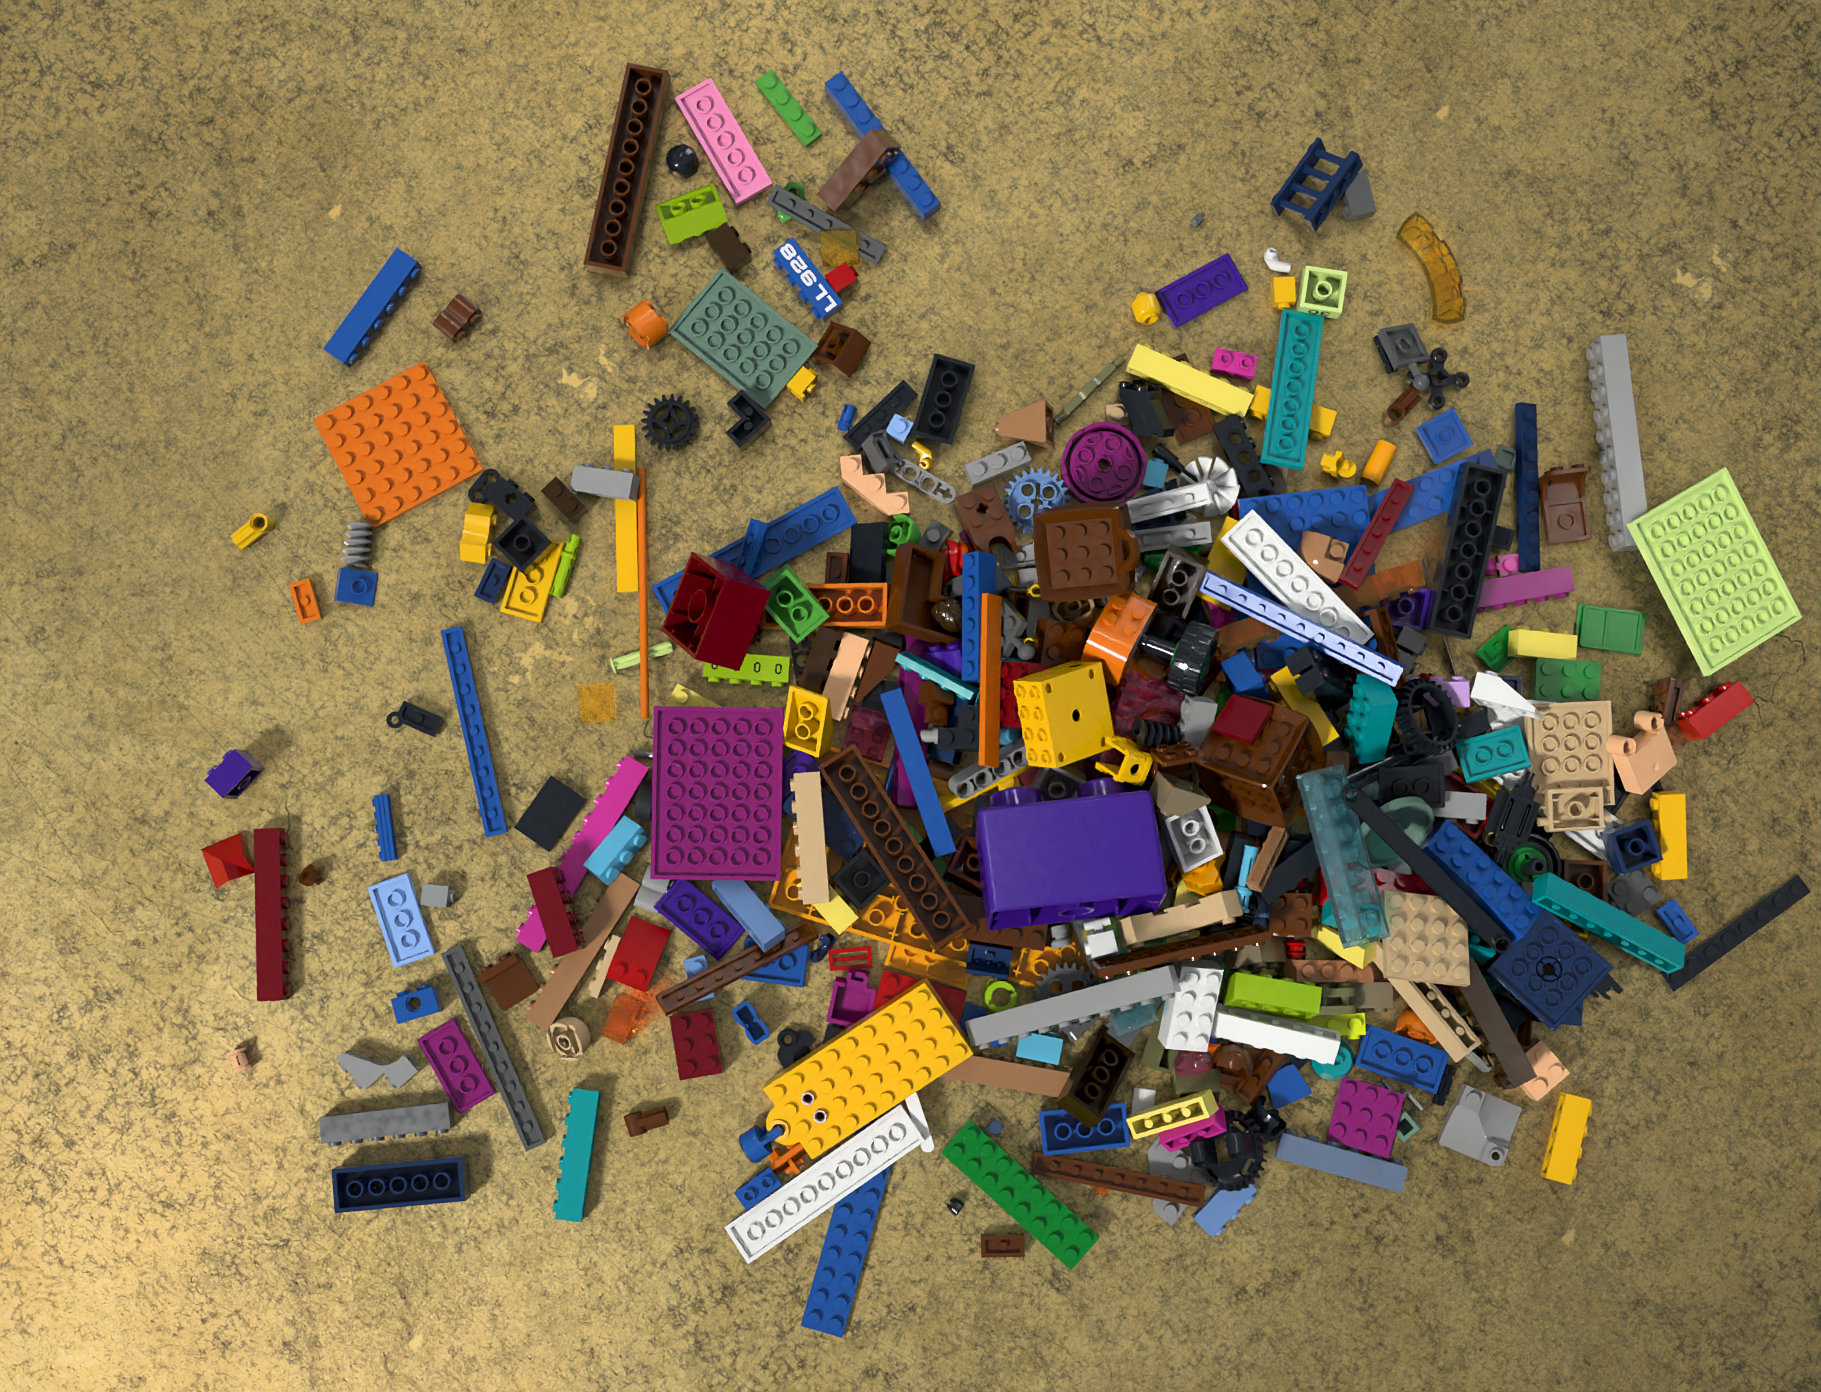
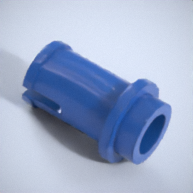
[836,404,857,432]

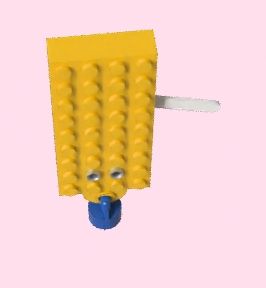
[739,977,975,1163]

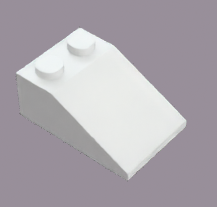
[1470,670,1544,721]

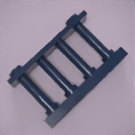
[1270,137,1363,232]

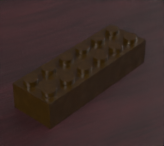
[1442,957,1537,1090]

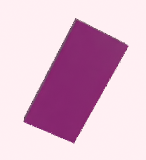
[417,1018,497,1115]

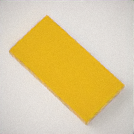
[1195,516,1246,611]
[500,537,566,624]

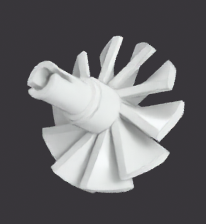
[1179,456,1240,517]

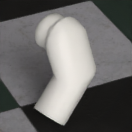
[1264,248,1291,274]

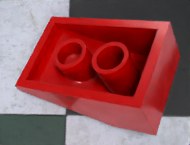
[605,916,671,992]

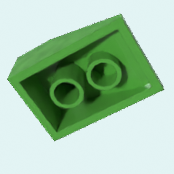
[762,563,830,644]

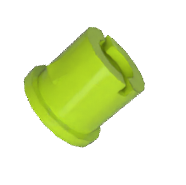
[981,978,1019,1014]

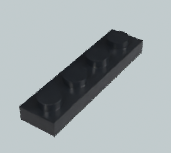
[843,380,918,453]

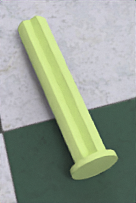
[609,641,673,674]

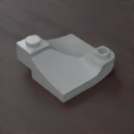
[1437,1083,1522,1166]

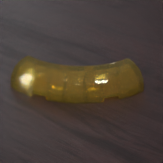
[1396,211,1466,324]

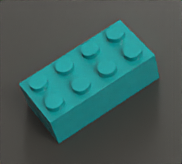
[1344,673,1398,764]

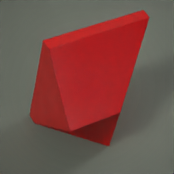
[201,833,254,889]

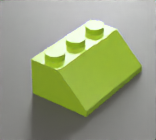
[655,183,729,245]

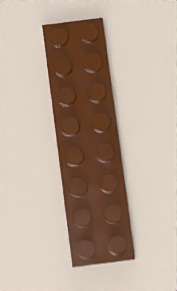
[1089,923,1272,979]

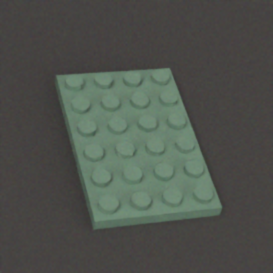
[668,267,819,411]

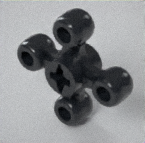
[1405,347,1470,411]

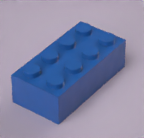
[1038,1100,1130,1156]

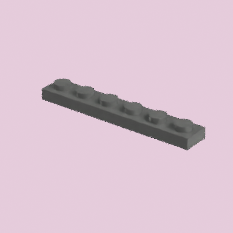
[766,184,887,265]

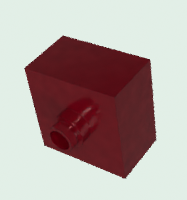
[661,552,771,671]

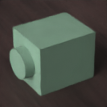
[1397,1110,1424,1142]

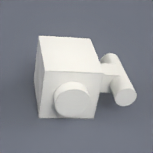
[1083,916,1118,960]

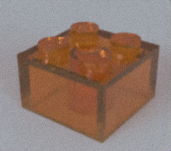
[600,992,647,1045]

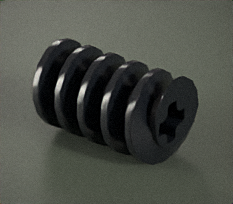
[1131,718,1180,749]

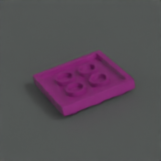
[1326,1077,1407,1158]

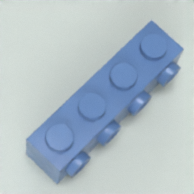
[712,880,786,953]

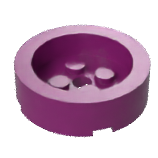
[1060,422,1147,503]

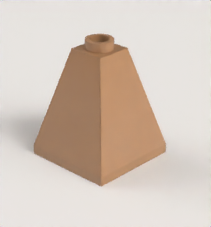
[995,400,1055,450]

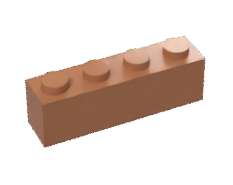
[1284,959,1374,983]

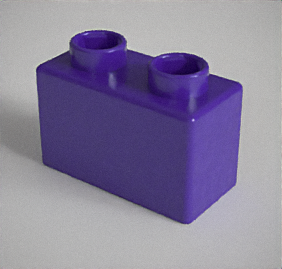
[975,777,1167,930]

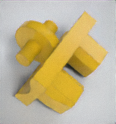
[1320,451,1357,482]

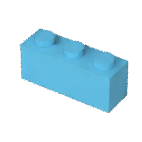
[583,816,650,886]

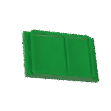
[1574,604,1646,655]

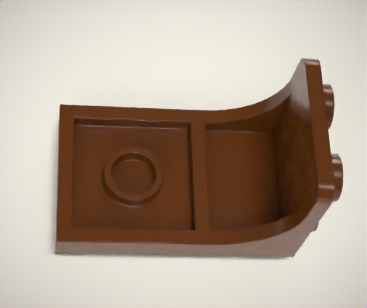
[1538,464,1592,545]
[1149,741,1205,818]

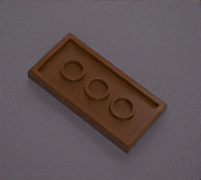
[1161,353,1216,446]

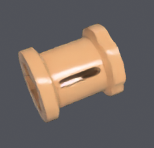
[226,1047,252,1074]

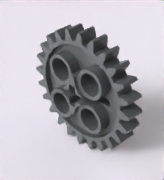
[1032,962,1098,1033]

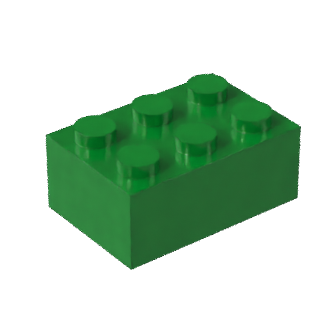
[1528,658,1601,702]

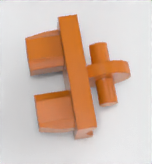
[768,1142,807,1175]

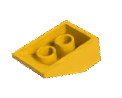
[783,685,834,758]

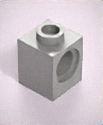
[420,883,455,908]

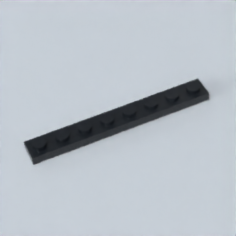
[1659,874,1811,992]

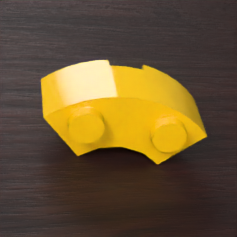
[460,502,499,564]

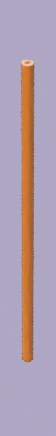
[637,468,649,719]

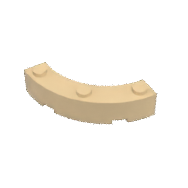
[1116,890,1243,950]

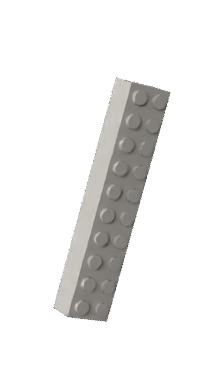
[1586,333,1648,552]

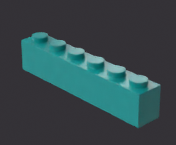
[552,1086,602,1222]

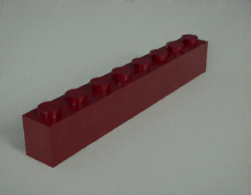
[254,828,292,1001]

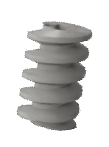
[341,522,374,568]

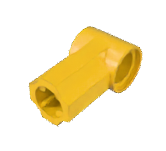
[231,513,274,550]

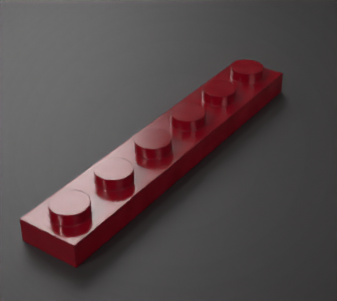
[1338,478,1415,591]

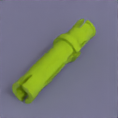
[550,534,582,598]

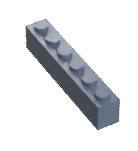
[1273,1128,1408,1193]

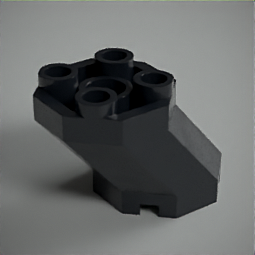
[1117,380,1175,438]

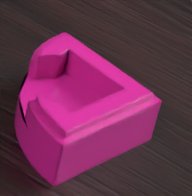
[1210,607,1230,637]

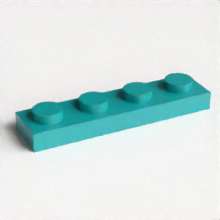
[895,650,980,700]

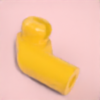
[911,440,934,470]

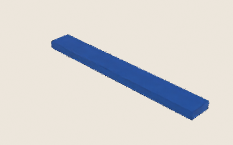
[880,688,956,859]

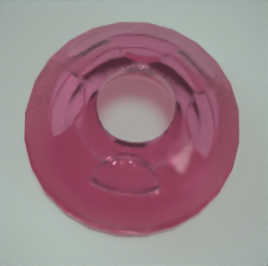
[1174,1050,1214,1076]

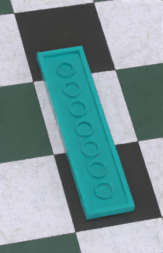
[1260,308,1324,471]

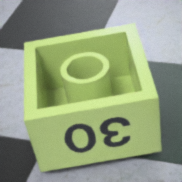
[1296,265,1348,319]

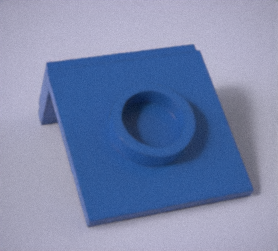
[334,568,377,607]

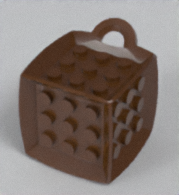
[1033,501,1140,601]
[1195,693,1327,829]

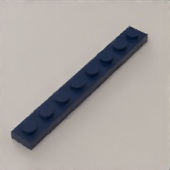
[1515,402,1540,572]

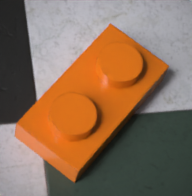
[289,578,323,625]

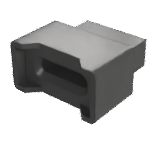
[859,430,901,474]

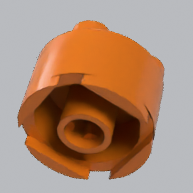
[621,299,668,350]

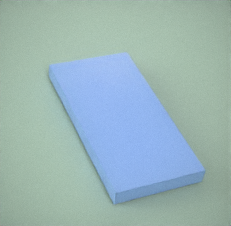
[367,873,436,968]

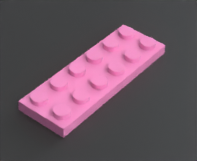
[675,78,773,206]

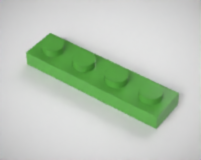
[755,69,823,148]

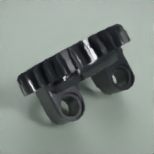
[1395,677,1461,757]
[1189,1110,1268,1192]

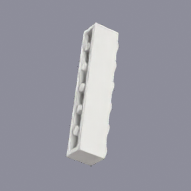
[1210,1002,1341,1065]

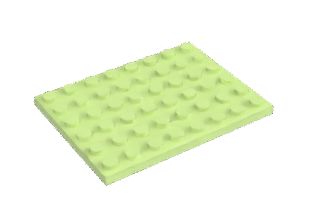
[1626,467,1802,676]

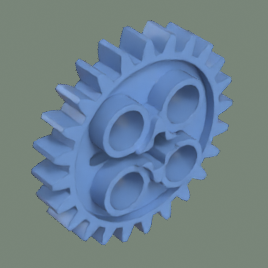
[1002,467,1071,536]

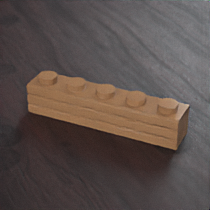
[1246,826,1289,892]

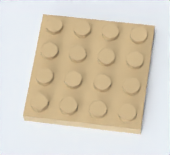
[1381,890,1470,987]

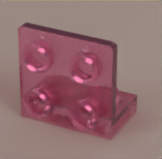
[841,705,891,763]

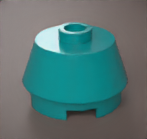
[1311,1039,1354,1081]

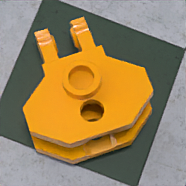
[1178,851,1226,896]

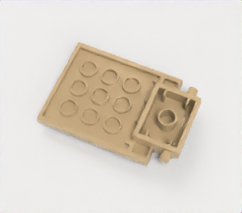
[1524,700,1615,832]

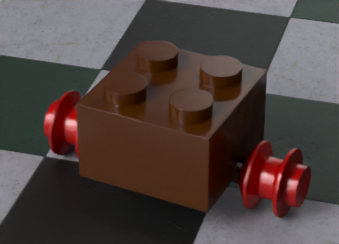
[1269,877,1319,958]

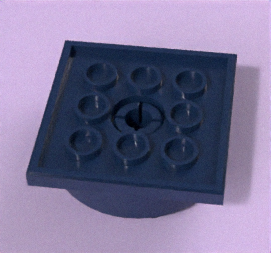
[1486,909,1614,1032]

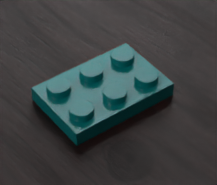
[1456,725,1531,784]

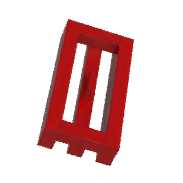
[828,946,873,971]

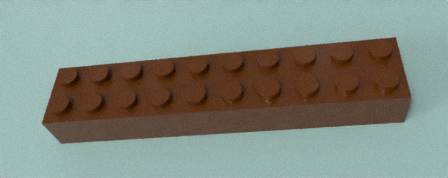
[583,63,671,279]
[818,744,973,952]

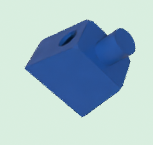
[1266,1062,1312,1110]

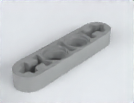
[887,453,956,505]

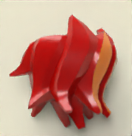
[939,539,972,582]

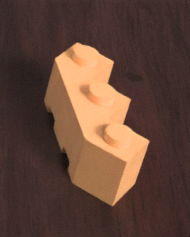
[840,454,910,519]

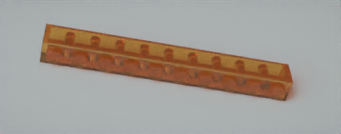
[1217,560,1426,657]

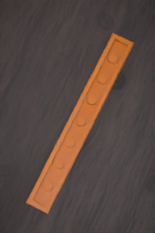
[979,593,1002,768]

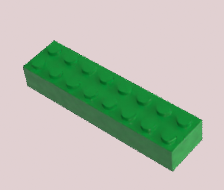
[941,1117,1100,1270]

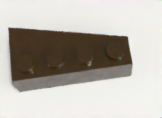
[796,625,844,695]

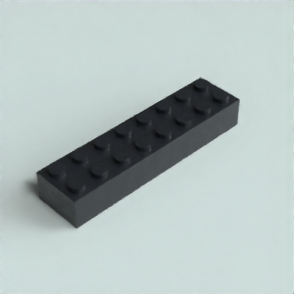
[1423,461,1508,640]

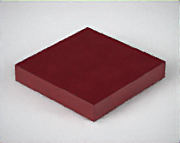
[1213,694,1273,745]

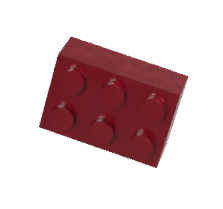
[1000,661,1050,729]
[669,1007,725,1080]

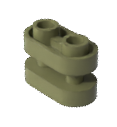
[1316,983,1357,1015]

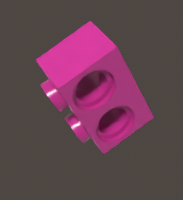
[1209,347,1258,382]

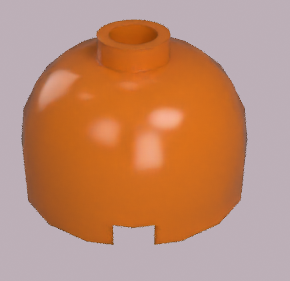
[1395,1008,1438,1044]

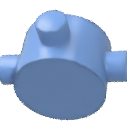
[986,1118,1005,1137]

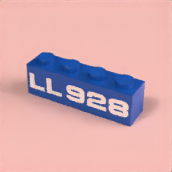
[772,237,844,322]

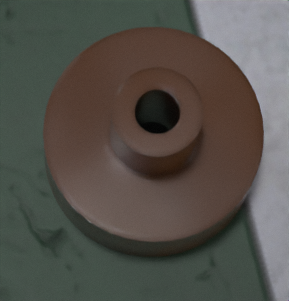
[299,864,322,887]

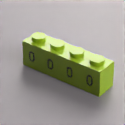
[703,654,791,688]

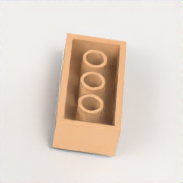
[822,632,872,724]

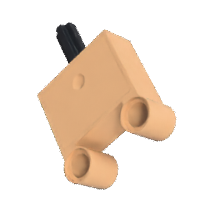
[1606,710,1678,795]

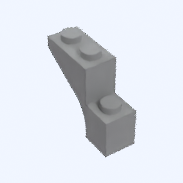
[337,1052,422,1090]

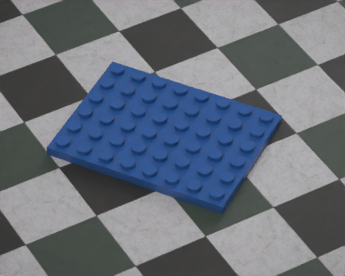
[1238,485,1379,670]

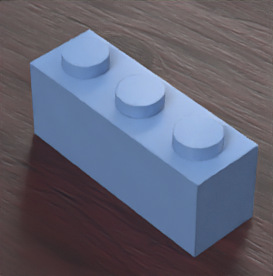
[1191,1184,1257,1237]

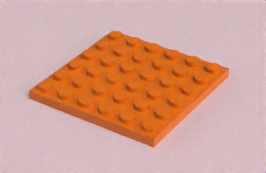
[313,360,484,530]

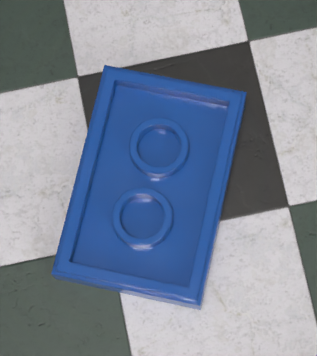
[740,936,810,988]

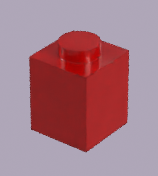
[825,262,859,296]

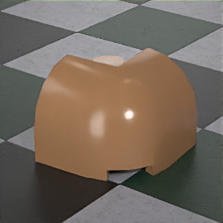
[1296,531,1349,586]

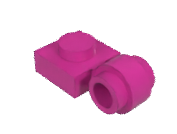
[1485,554,1521,578]

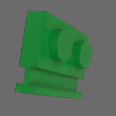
[1474,624,1516,674]

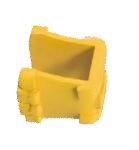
[1095,736,1153,786]

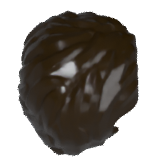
[930,598,962,634]

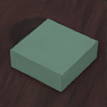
[1494,444,1516,472]

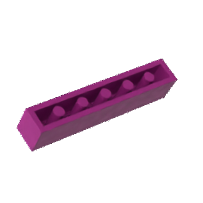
[1476,565,1575,614]

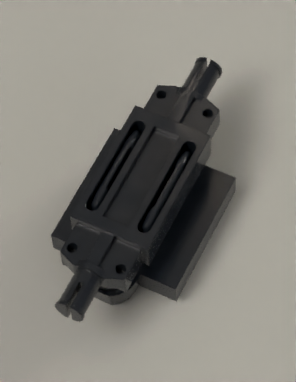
[1483,771,1541,864]

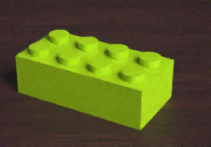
[1223,970,1322,1020]

